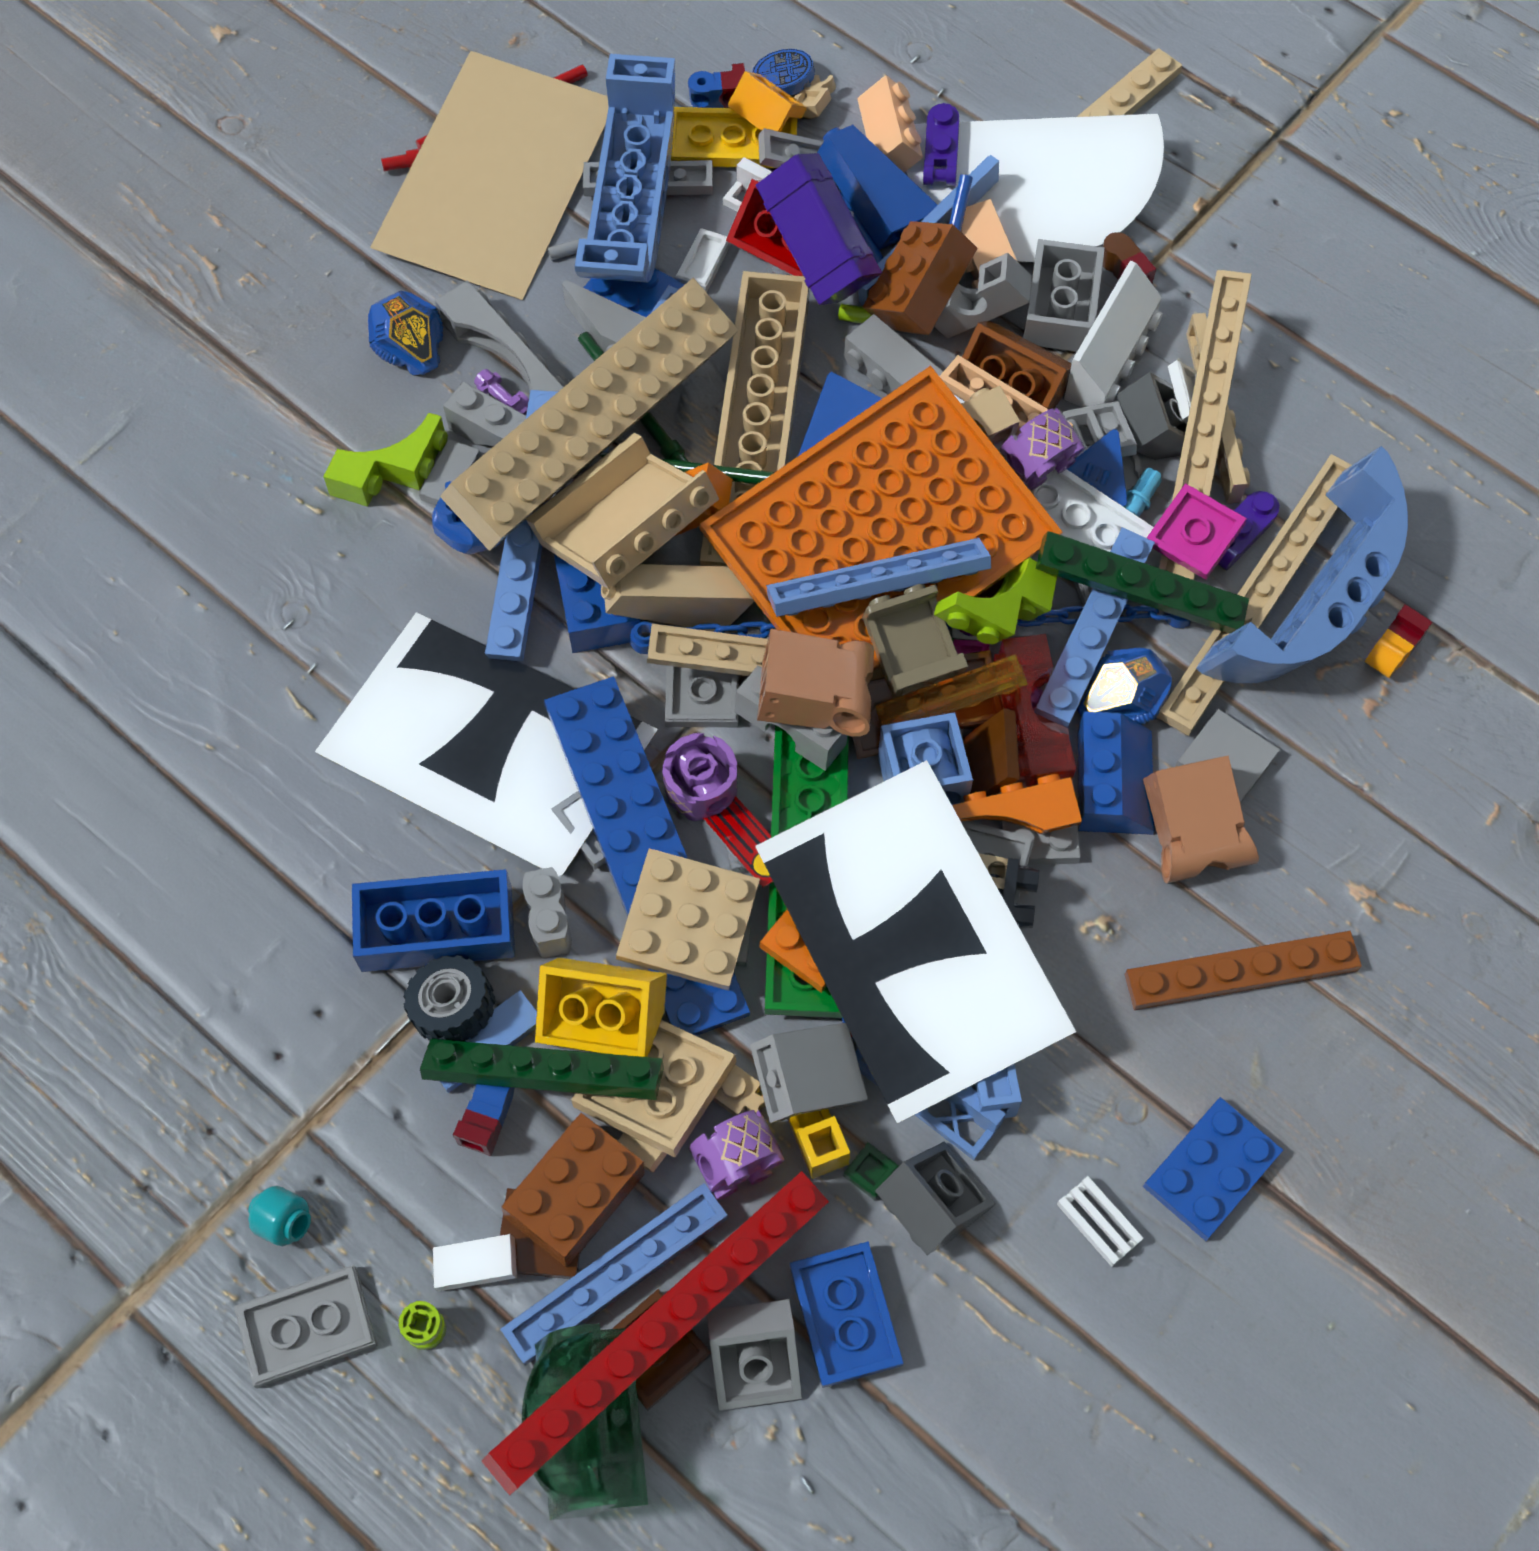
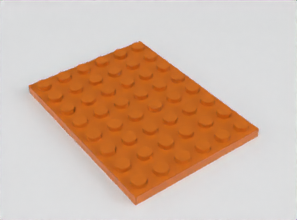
[699,365,1063,671]

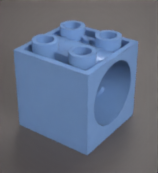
[878,712,973,805]

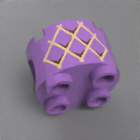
[1000,408,1085,491]
[662,733,738,821]
[689,1110,785,1200]

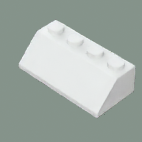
[1064,260,1163,407]

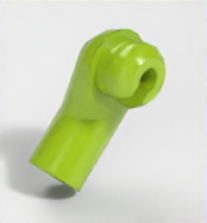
[838,304,872,324]

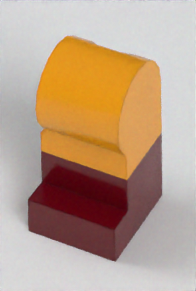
[1365,604,1433,678]

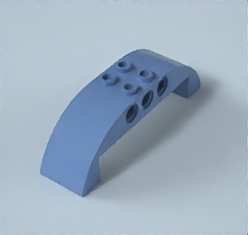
[575,54,675,283]
[1196,446,1408,683]

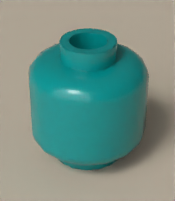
[248,1186,311,1247]

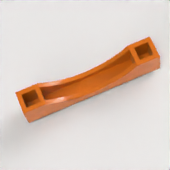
[952,774,1082,834]

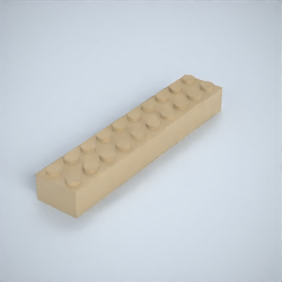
[700,271,810,566]
[440,278,739,551]

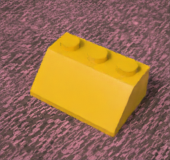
[535,958,667,1057]

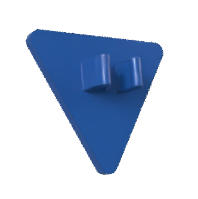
[1067,429,1127,506]

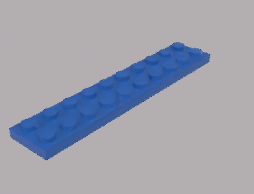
[544,676,750,1036]

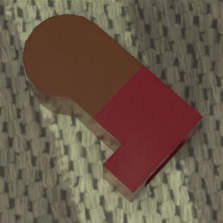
[1102,232,1156,284]

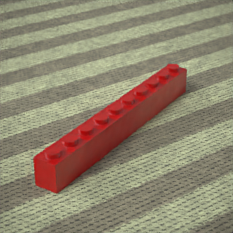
[481,1171,829,1496]

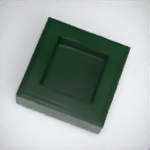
[843,1142,899,1201]

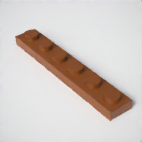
[1124,930,1362,1010]

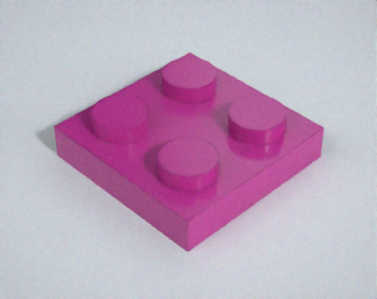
[1147,483,1247,580]

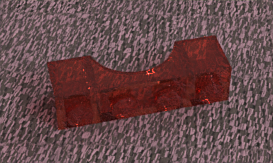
[994,634,1076,787]

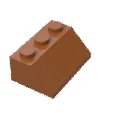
[962,321,1072,409]

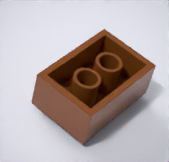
[862,221,978,335]
[501,1113,644,1268]

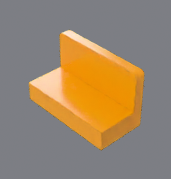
[728,71,807,132]

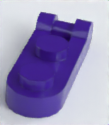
[923,103,959,186]
[1218,491,1280,571]

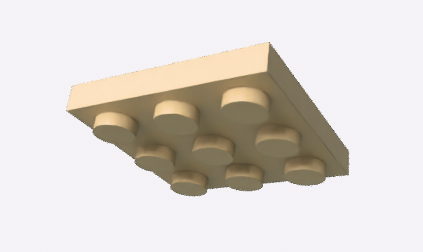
[616,848,760,991]
[571,1020,736,1157]

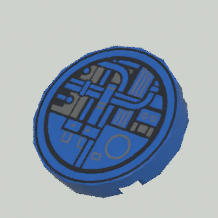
[752,49,815,96]

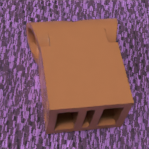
[757,629,874,736]
[1143,755,1259,883]

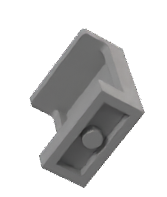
[750,1023,868,1123]

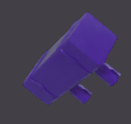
[755,153,882,306]

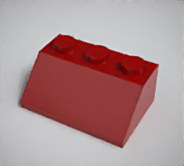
[726,179,803,276]

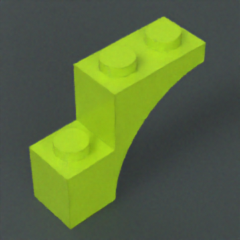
[323,413,448,507]
[934,558,1057,645]

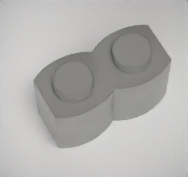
[523,867,572,959]

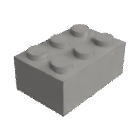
[1023,239,1105,352]

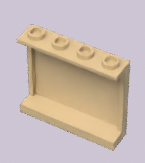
[526,433,719,589]

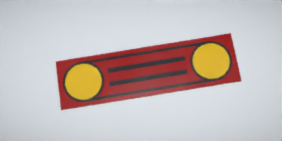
[703,796,773,888]

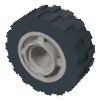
[403,955,495,1042]

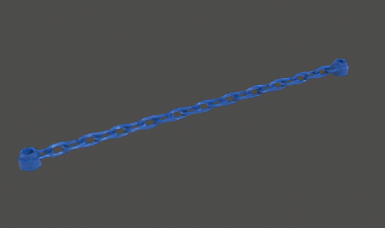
[630,604,1191,654]

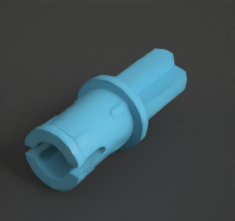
[1123,468,1162,517]

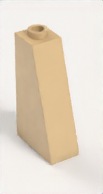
[601,564,754,632]

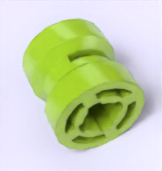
[398,1301,446,1350]

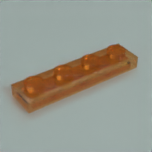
[875,654,1027,726]

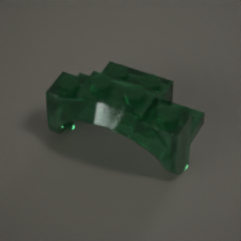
[521,1323,648,1520]

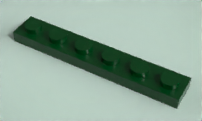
[1035,531,1249,633]
[420,1039,664,1100]

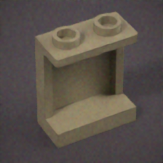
[862,584,968,699]

